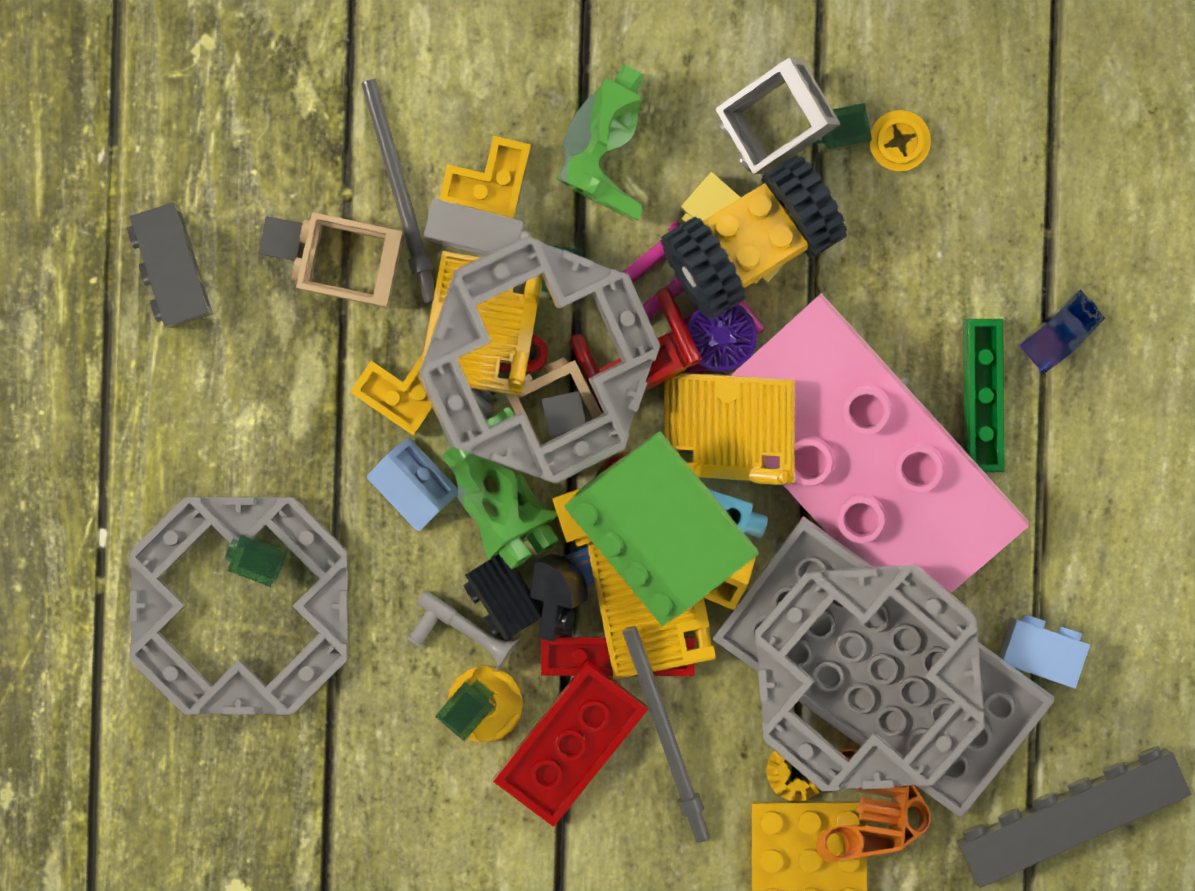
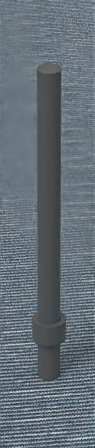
[361,79,436,303]
[622,626,710,843]

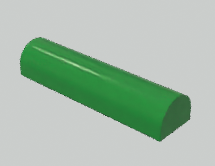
[963,319,1005,473]

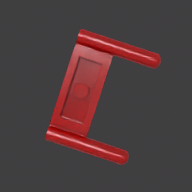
[570,288,702,412]

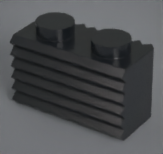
[463,554,543,640]

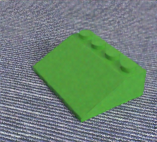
[563,431,759,626]

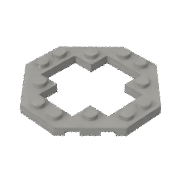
[418,237,660,483]
[130,497,348,715]
[755,564,985,791]

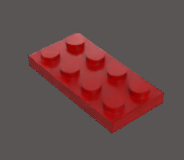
[493,660,648,827]

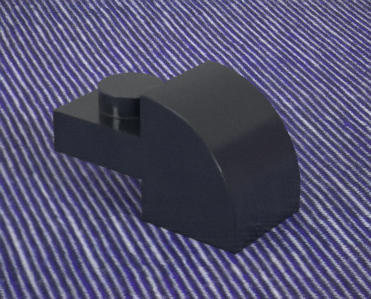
[530,553,588,642]

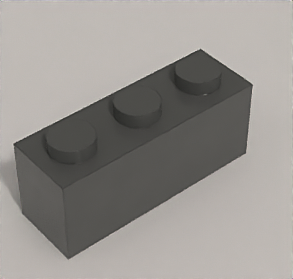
[127,202,213,328]

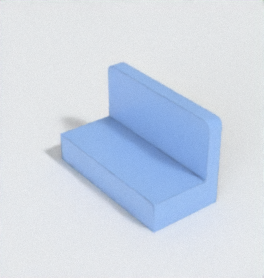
[367,436,458,531]

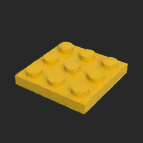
[751,801,867,891]

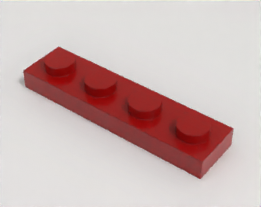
[541,636,695,676]

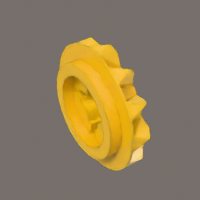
[869,110,931,172]
[766,750,821,801]

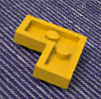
[439,136,531,218]
[350,353,433,435]

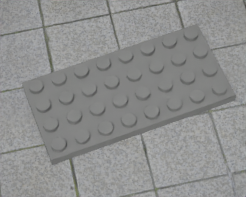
[713,516,1054,818]

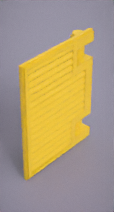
[419,251,543,397]
[664,373,795,485]
[587,542,716,679]

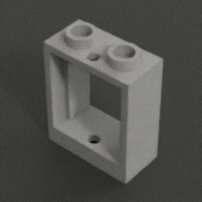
[715,57,841,174]
[423,198,531,256]

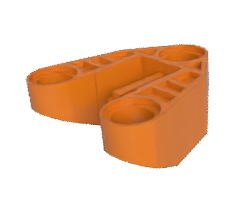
[816,749,931,863]

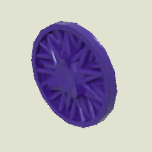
[687,304,757,372]

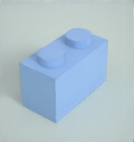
[998,614,1090,689]

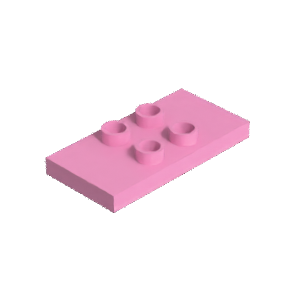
[730,293,1029,593]

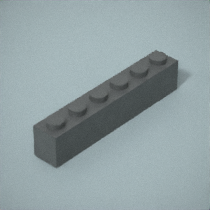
[957,746,1192,888]

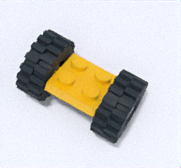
[661,155,847,320]

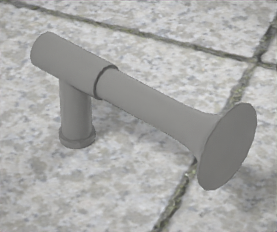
[407,590,519,672]

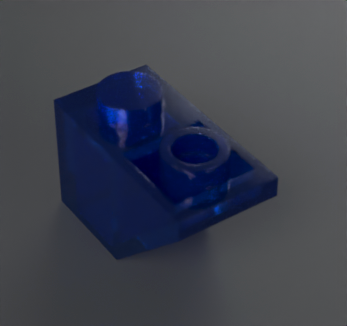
[1019,289,1105,374]

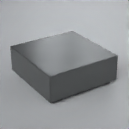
[259,216,303,261]
[541,391,586,437]

